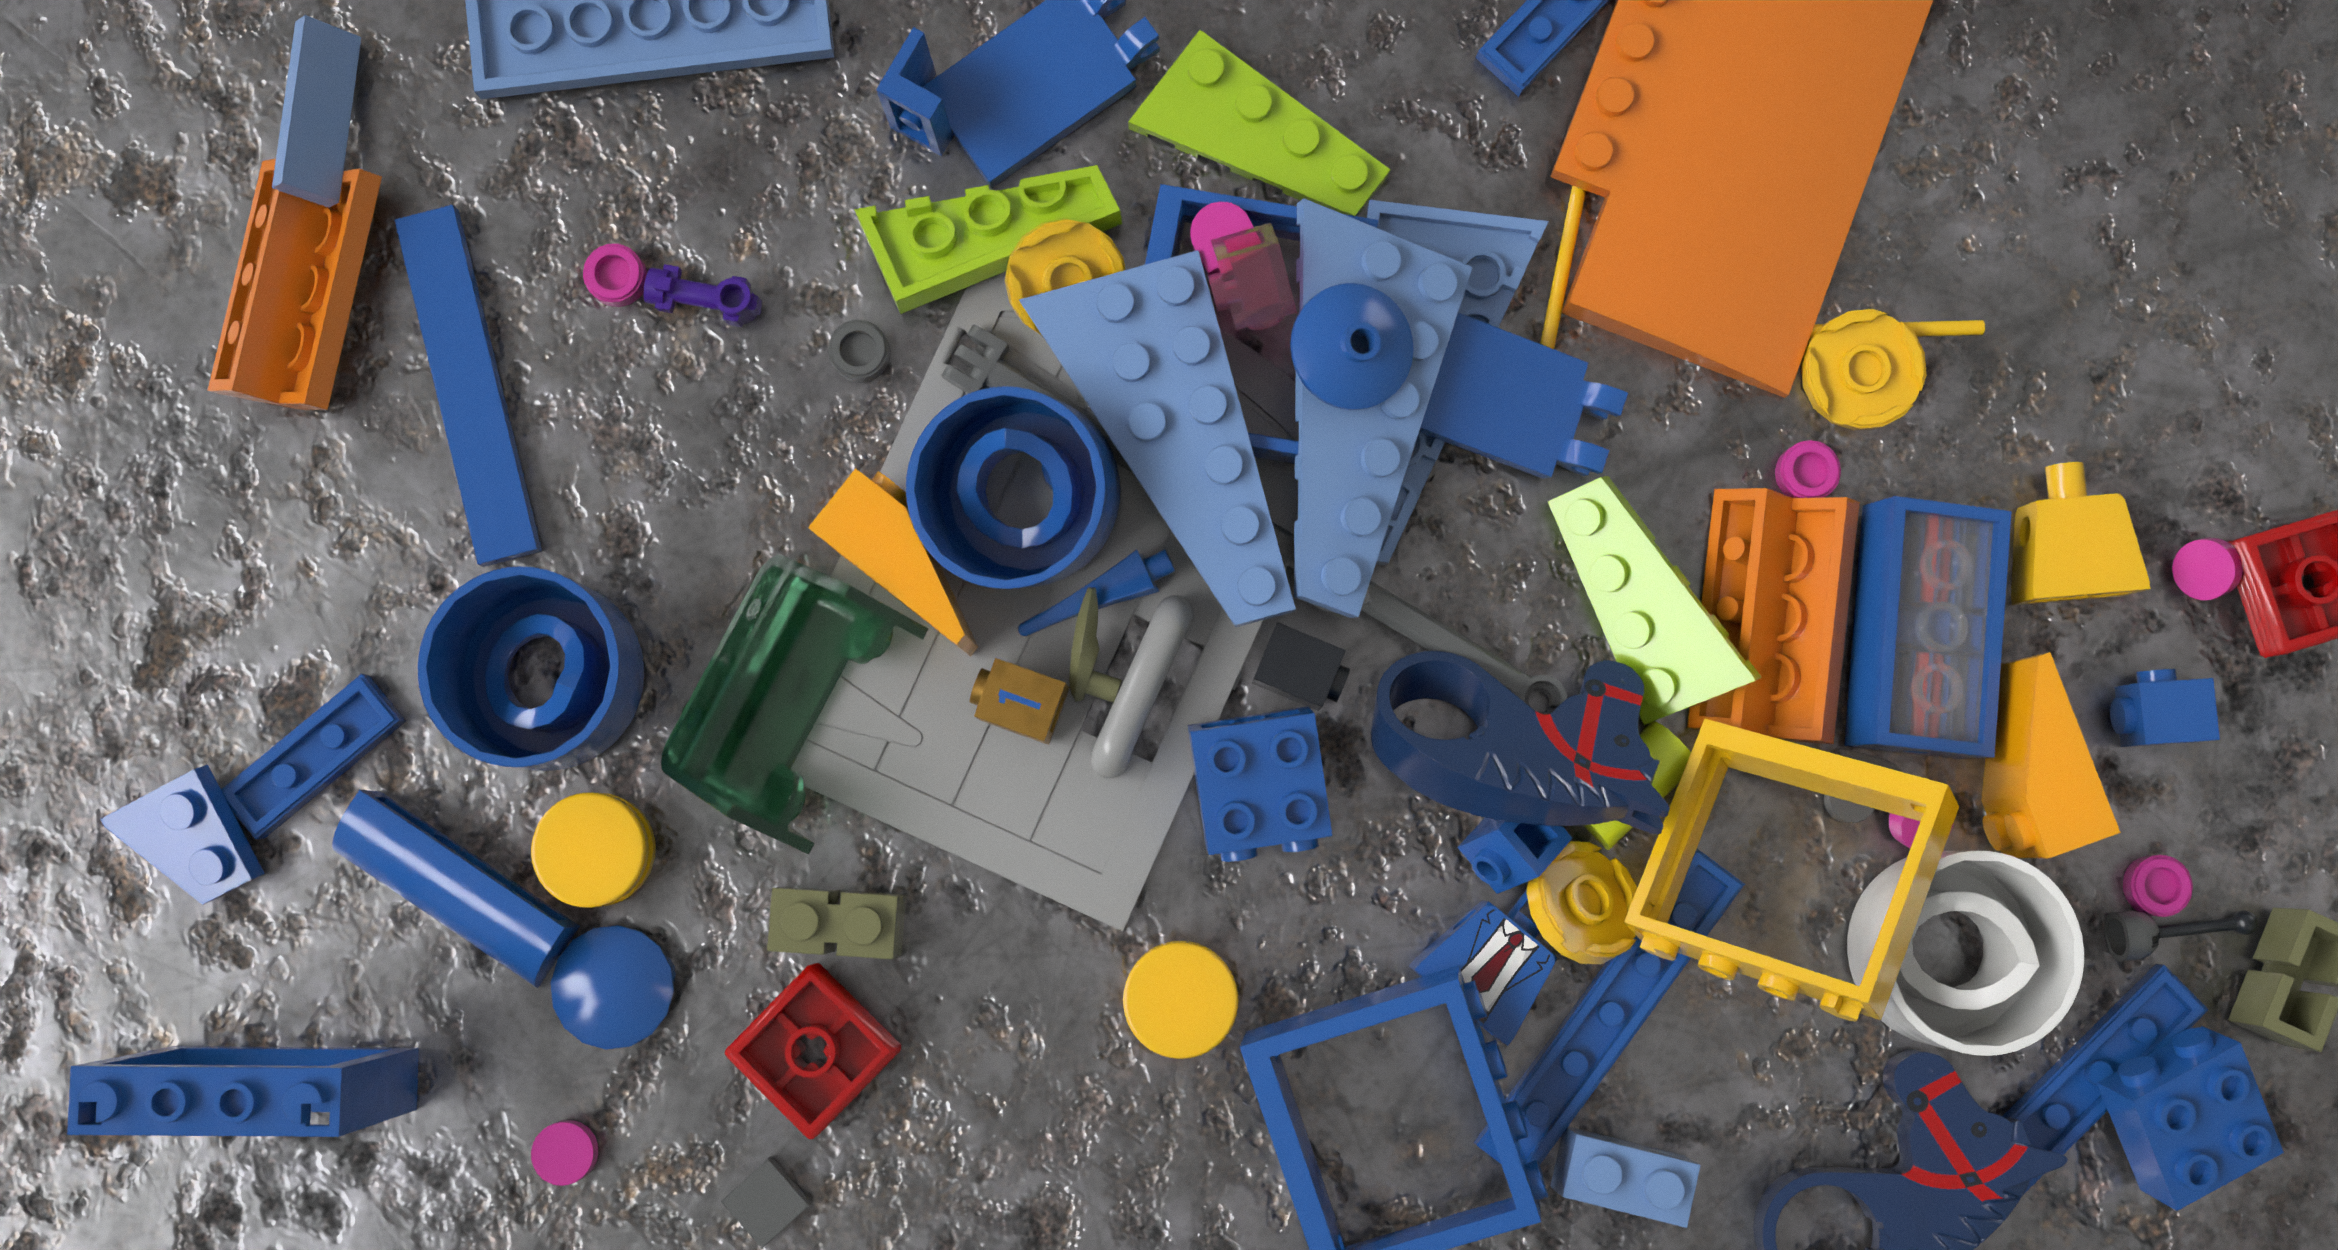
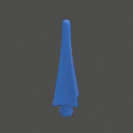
[1018,549,1176,636]

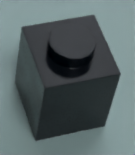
[1252,622,1350,711]

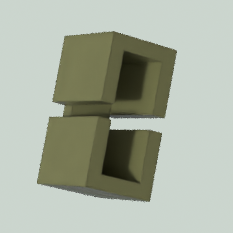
[767,887,906,959]
[2228,908,2338,1052]

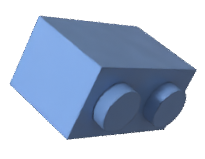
[1550,1126,1701,1228]

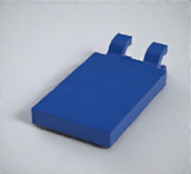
[922,0,1160,188]
[1419,312,1628,479]

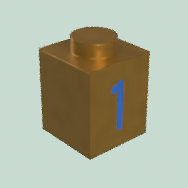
[969,658,1070,745]

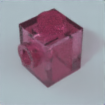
[1208,223,1297,330]

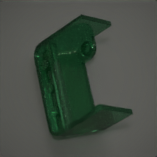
[661,555,929,854]

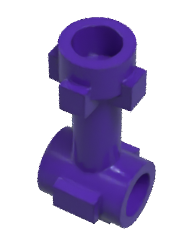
[644,264,763,327]

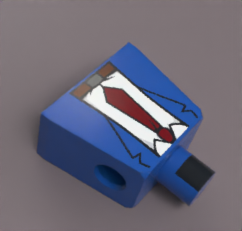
[1408,889,1557,1046]

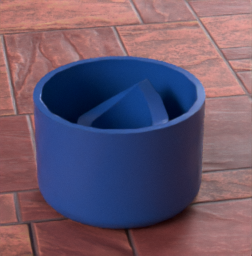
[906,386,1121,589]
[418,566,644,771]

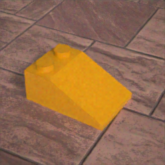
[808,468,978,657]
[1981,652,2121,859]

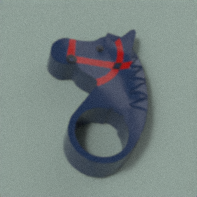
[1370,651,1670,834]
[1753,1050,2068,1250]

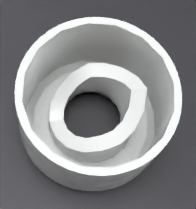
[1847,851,2084,1056]

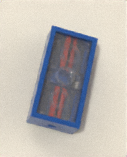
[1844,496,2012,759]

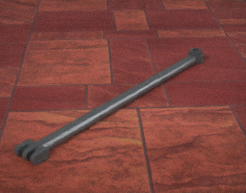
[941,324,1568,714]

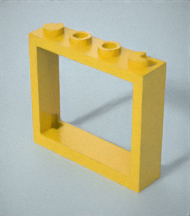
[1624,719,1959,1022]

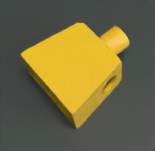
[2011,462,2150,605]

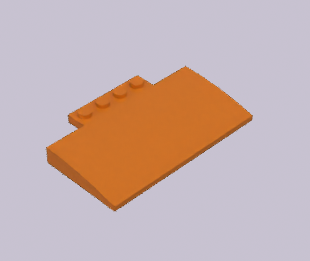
[1550,0,1933,398]

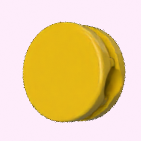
[531,792,656,908]
[1123,941,1239,1059]

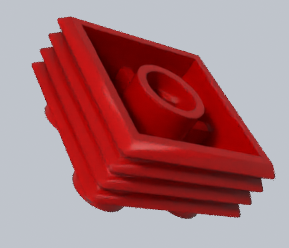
[2228,510,2338,658]
[725,963,901,1139]

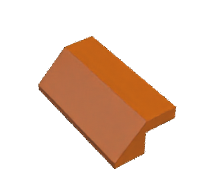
[207,159,382,410]
[1687,488,1860,744]

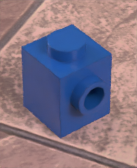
[2110,669,2220,747]
[1457,818,1572,894]

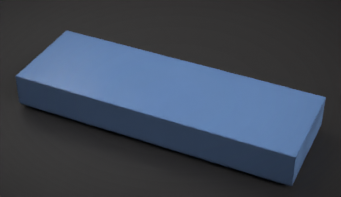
[272,15,361,208]

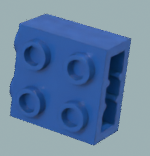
[1187,706,1333,862]
[2097,1026,2284,1211]

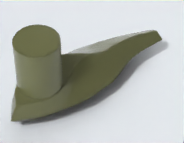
[1069,587,1122,703]

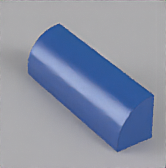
[332,790,580,988]

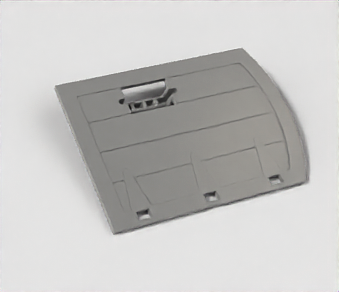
[745,271,1299,931]

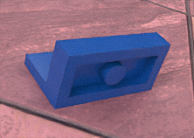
[876,27,953,156]

